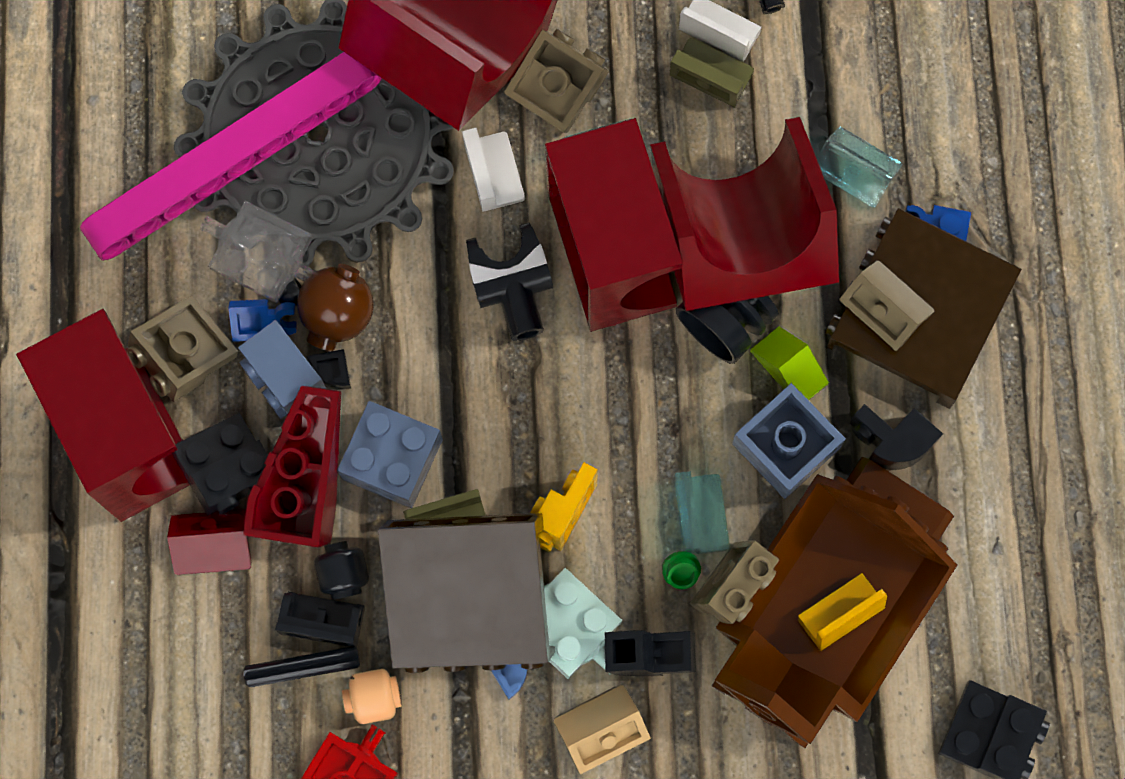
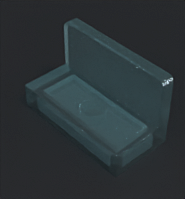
[817,127,903,208]
[674,471,730,555]

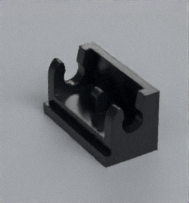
[275,591,365,648]

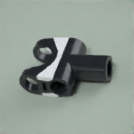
[466,223,553,341]

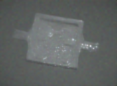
[200,201,317,303]

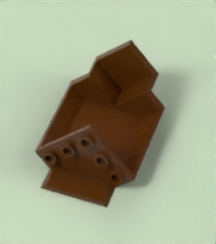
[712,457,958,748]

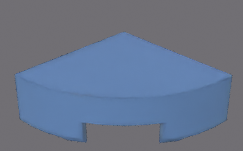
[491,664,527,700]

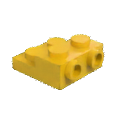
[531,462,598,552]

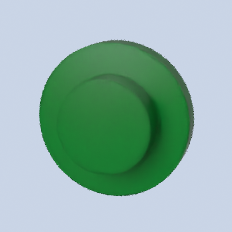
[662,551,701,589]

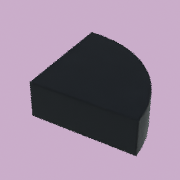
[306,349,351,389]

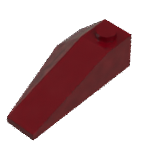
[243,386,341,548]

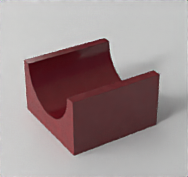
[339,0,558,131]
[650,117,839,311]
[545,118,683,332]
[16,309,190,522]

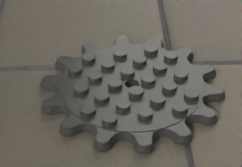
[174,0,454,269]

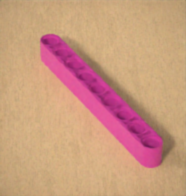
[80,52,381,261]

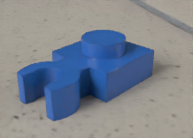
[905,205,971,241]
[228,299,297,342]

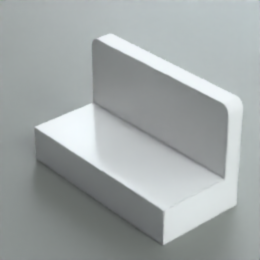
[679,0,761,62]
[462,128,525,212]

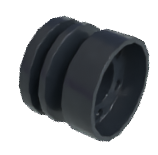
[676,296,779,364]

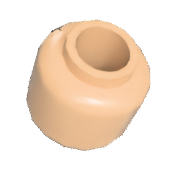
[342,669,402,724]

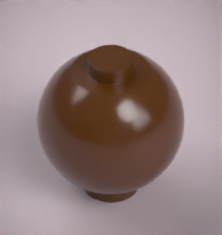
[297,264,374,351]

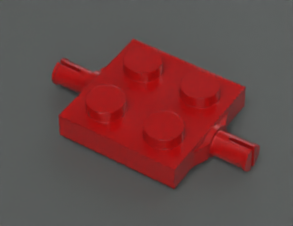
[301,724,399,779]

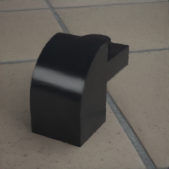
[850,404,943,470]
[605,630,696,676]

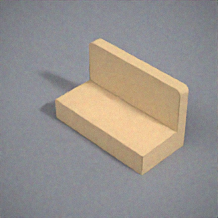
[554,685,651,774]

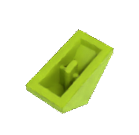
[750,326,829,400]

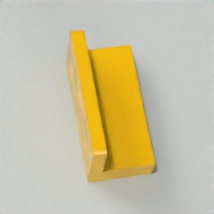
[798,573,887,651]

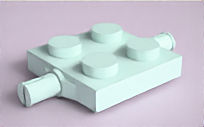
[544,568,622,679]

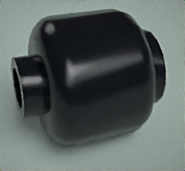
[314,541,369,600]

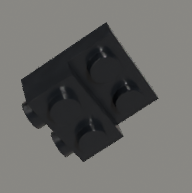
[172,413,268,516]
[938,680,1050,779]

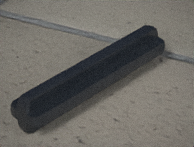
[243,646,360,687]

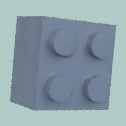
[238,320,326,419]
[732,383,846,499]
[337,401,443,508]

